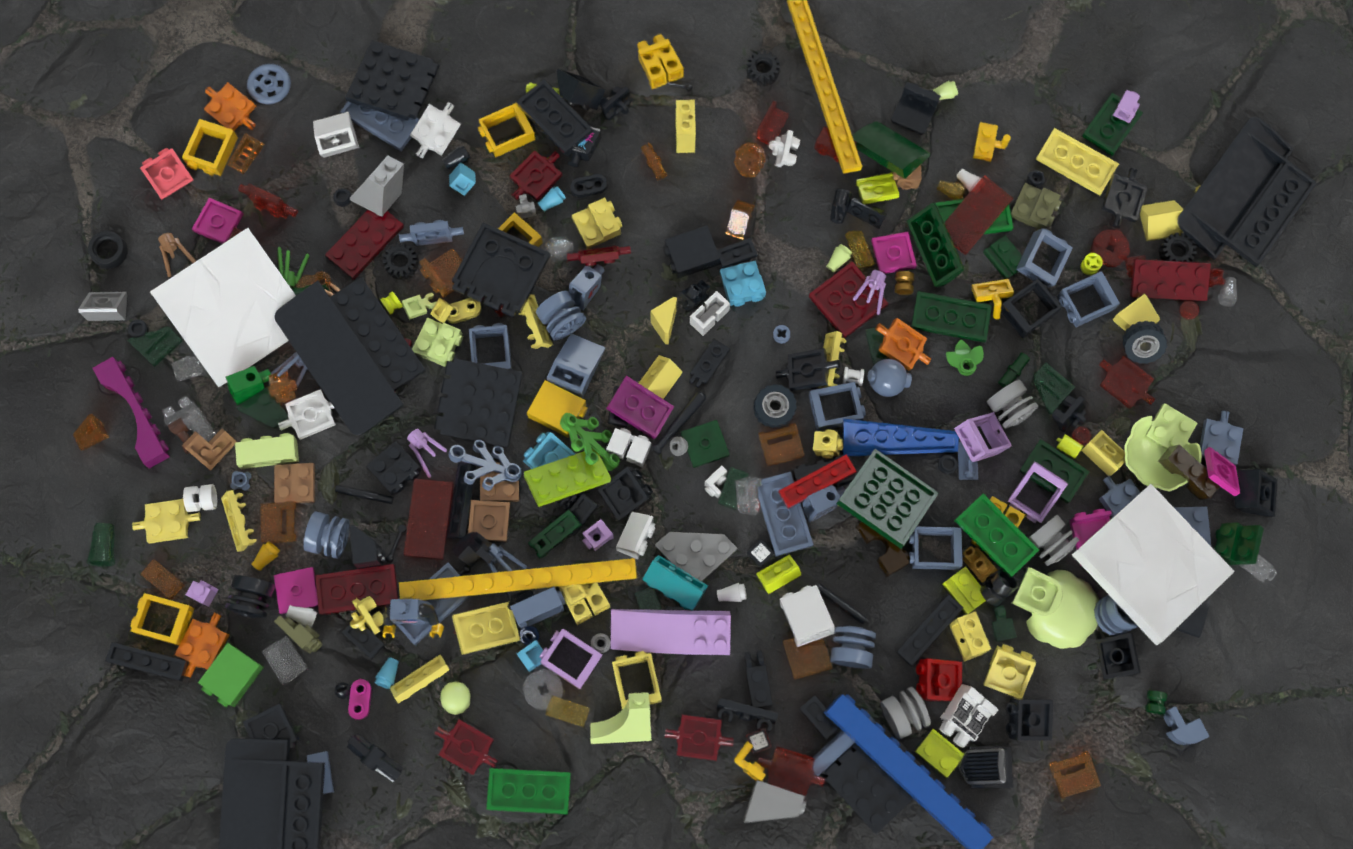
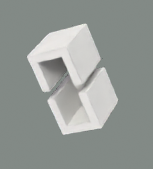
[690,291,730,336]
[606,428,651,467]

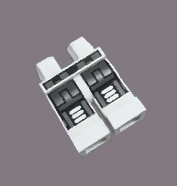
[939,684,999,748]

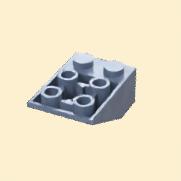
[547,334,606,398]

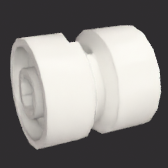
[183,484,217,512]

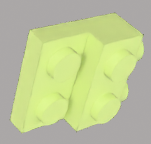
[412,318,463,367]

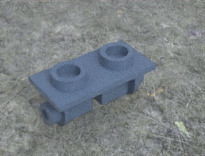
[958,442,978,480]

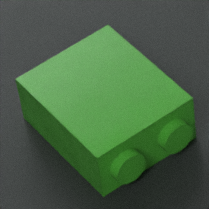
[198,643,264,707]

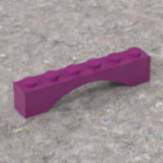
[93,357,170,468]

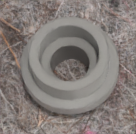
[670,437,688,456]
[591,633,611,653]

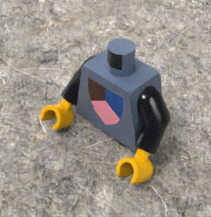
[383,599,444,638]

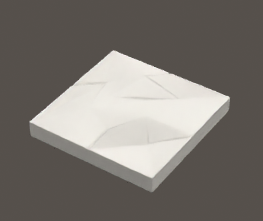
[150,228,296,387]
[1072,484,1235,645]

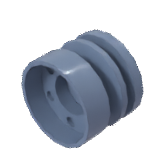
[535,291,586,340]
[304,511,350,559]
[1094,595,1139,636]
[830,626,876,669]

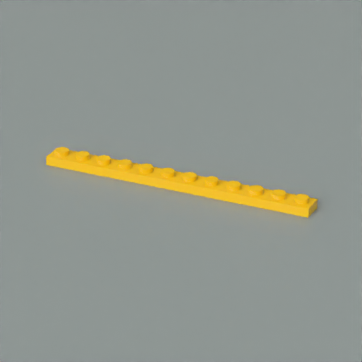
[787,0,862,174]
[399,558,637,601]

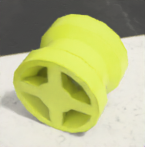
[1081,253,1103,276]
[380,291,403,315]

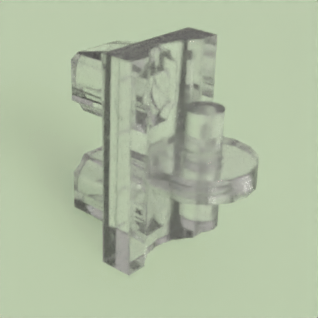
[1239,554,1277,582]

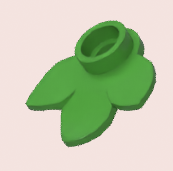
[946,340,984,376]

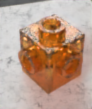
[268,370,298,403]

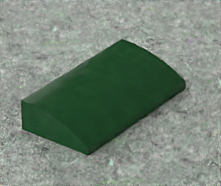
[852,121,930,179]
[907,202,964,287]

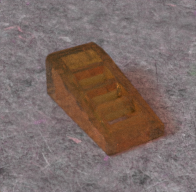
[227,133,264,174]

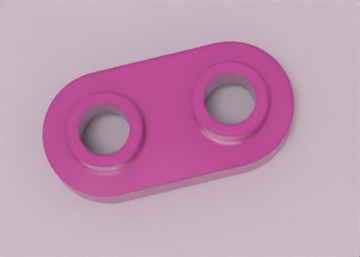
[348,679,372,720]

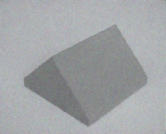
[78,292,127,321]

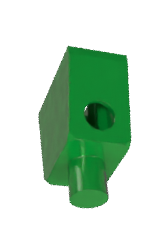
[225,366,273,405]

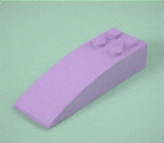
[611,609,731,655]

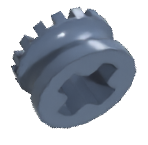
[773,325,790,344]

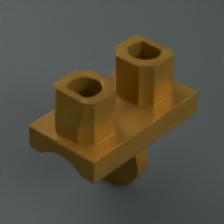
[962,546,998,583]

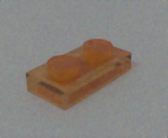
[141,559,185,600]

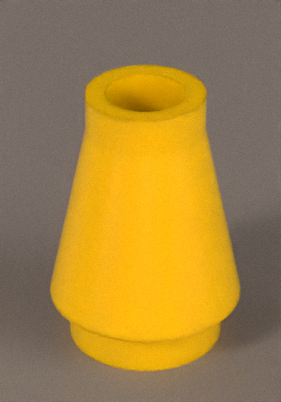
[251,541,280,571]

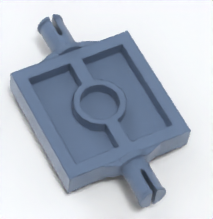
[399,220,464,246]
[1200,411,1243,465]
[1099,475,1140,518]

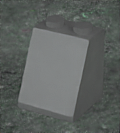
[350,156,404,216]
[743,780,806,823]

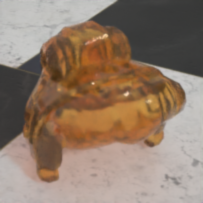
[733,142,766,178]

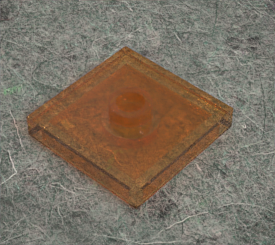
[783,638,832,680]

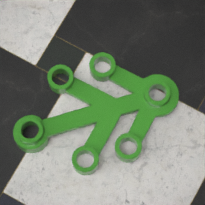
[560,413,620,471]

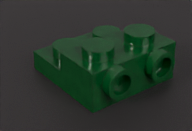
[1213,522,1264,565]

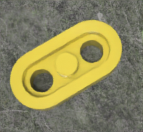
[447,298,481,324]

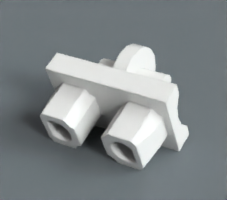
[769,130,800,167]

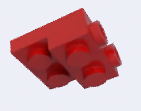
[916,658,962,702]

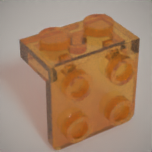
[419,249,462,298]

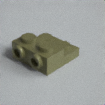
[1011,183,1062,230]
[274,616,322,653]

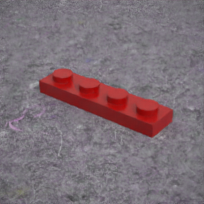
[778,454,856,509]

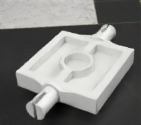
[410,102,461,158]
[278,389,336,440]

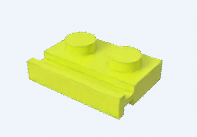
[856,173,899,204]
[942,566,986,615]
[915,729,964,778]

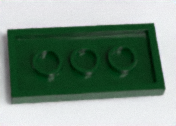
[911,291,992,343]

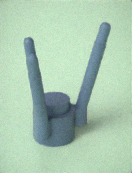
[271,352,308,389]
[486,543,527,573]

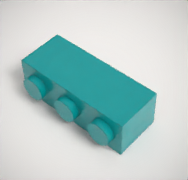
[642,555,708,611]

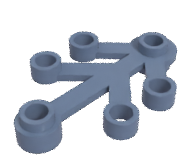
[448,440,522,490]

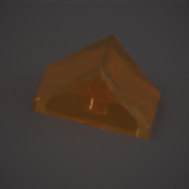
[726,200,755,239]
[73,414,109,451]

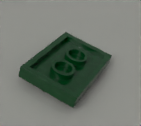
[1082,93,1143,156]
[1019,439,1090,504]

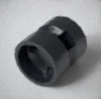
[980,570,1018,607]

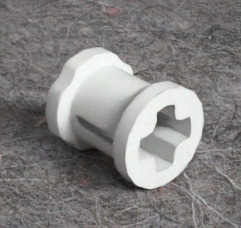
[843,367,864,386]

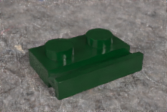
[983,235,1022,279]

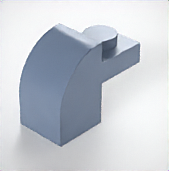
[1164,707,1209,745]

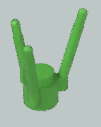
[278,247,309,289]

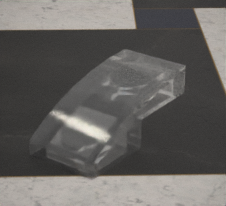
[171,356,207,381]

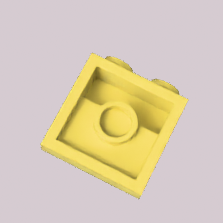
[572,198,623,249]
[983,644,1036,698]

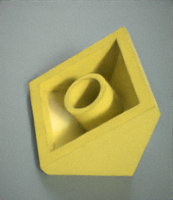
[1140,200,1184,241]
[651,297,677,345]
[1081,430,1125,476]

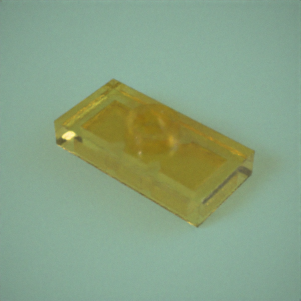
[845,231,875,268]
[545,695,590,727]

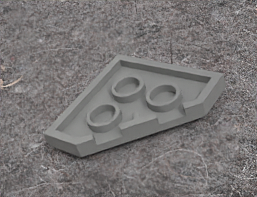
[655,532,738,582]

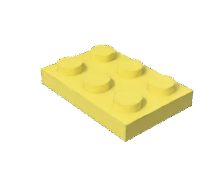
[452,602,520,655]

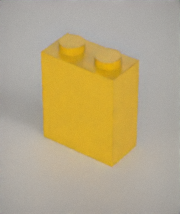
[527,380,588,438]

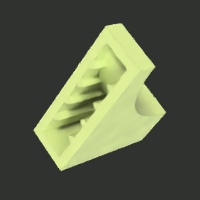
[590,693,651,744]

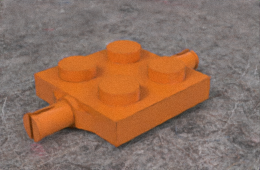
[204,82,256,131]
[875,318,931,371]
[175,613,229,678]

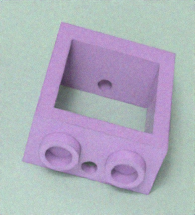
[954,412,1012,462]
[1008,461,1068,523]
[540,628,602,689]

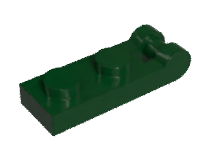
[528,509,582,559]

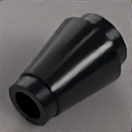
[442,145,471,169]

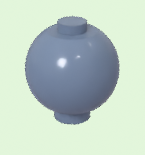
[868,359,912,397]

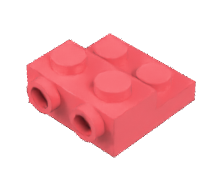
[140,148,194,200]

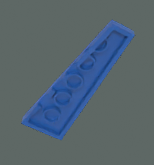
[842,419,959,456]

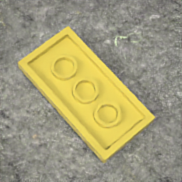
[1036,128,1119,195]

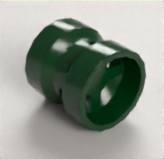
[1145,690,1168,714]

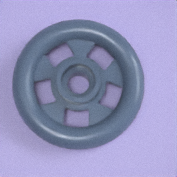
[247,64,291,104]

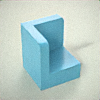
[449,162,476,196]
[517,640,543,672]

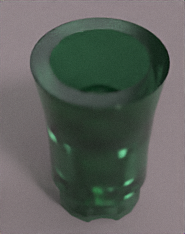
[86,523,115,567]

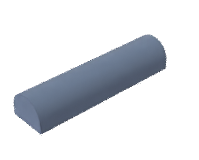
[805,712,875,778]

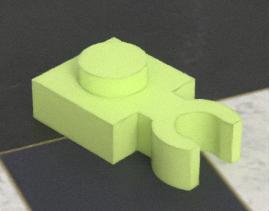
[402,293,436,320]

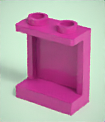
[1069,509,1112,566]

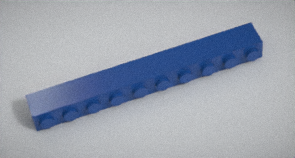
[823,694,993,849]

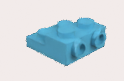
[719,260,766,306]
[523,432,575,469]

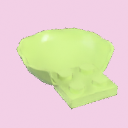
[1124,403,1202,491]
[1012,567,1099,649]

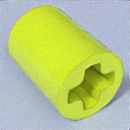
[1056,434,1083,459]

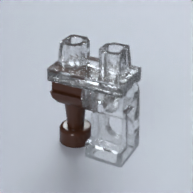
[162,396,217,454]

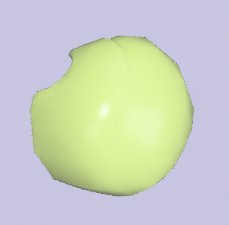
[440,681,471,715]

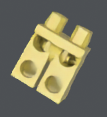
[559,583,610,625]

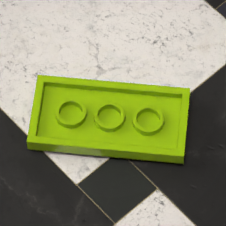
[524,448,611,507]

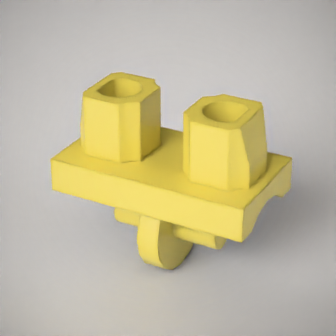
[350,596,384,635]

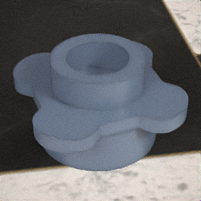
[230,471,252,491]

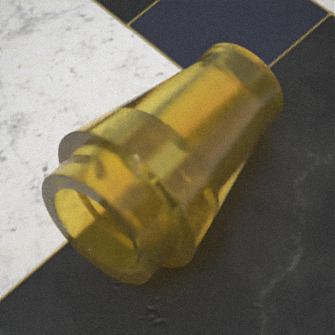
[937,180,966,200]

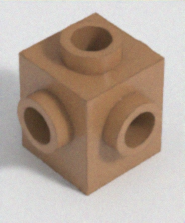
[893,165,921,190]

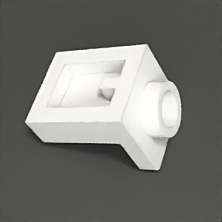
[705,466,727,498]

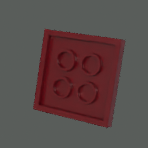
[808,262,888,338]

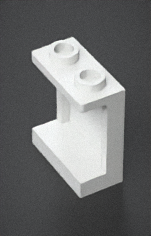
[780,585,835,647]

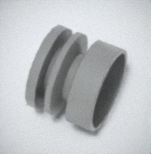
[986,380,1039,429]
[1028,515,1079,566]
[880,687,931,740]

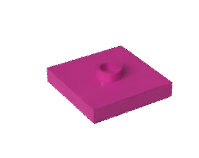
[192,198,243,244]
[871,232,917,274]
[1204,447,1240,496]
[274,567,318,614]

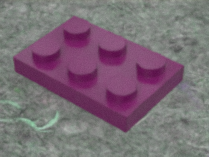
[606,376,674,439]

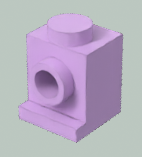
[1113,90,1140,123]
[582,519,614,551]
[186,580,219,607]

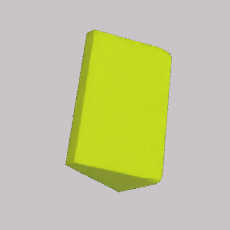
[756,554,801,594]

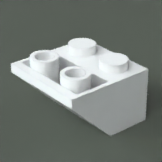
[313,112,359,157]
[616,512,655,560]

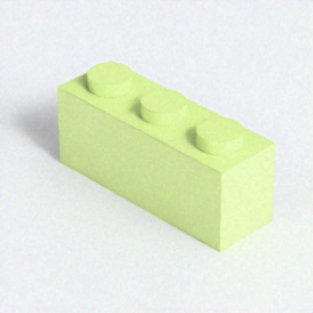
[235,433,299,469]

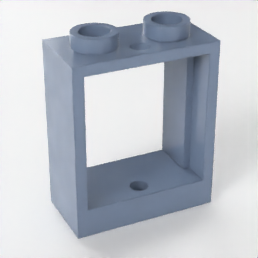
[1016,228,1073,288]
[1058,271,1120,327]
[469,323,512,370]
[809,382,866,432]
[908,527,962,570]
[510,587,566,630]

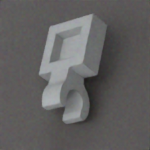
[516,194,536,219]

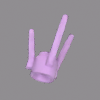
[853,270,886,315]
[407,429,447,478]

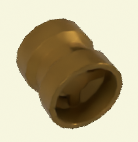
[895,271,914,295]

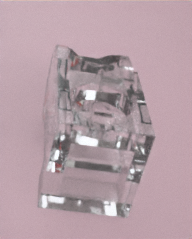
[735,477,762,515]

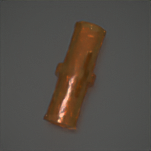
[641,143,667,180]

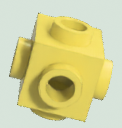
[813,429,843,459]

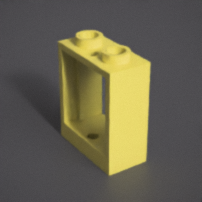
[676,100,696,153]
[949,611,991,662]
[612,651,662,710]

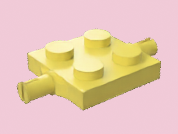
[132,499,201,544]

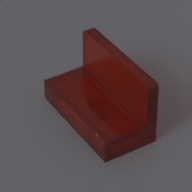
[756,101,789,145]

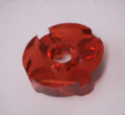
[1091,230,1130,267]

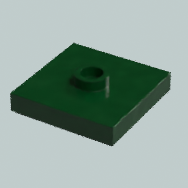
[681,420,730,468]

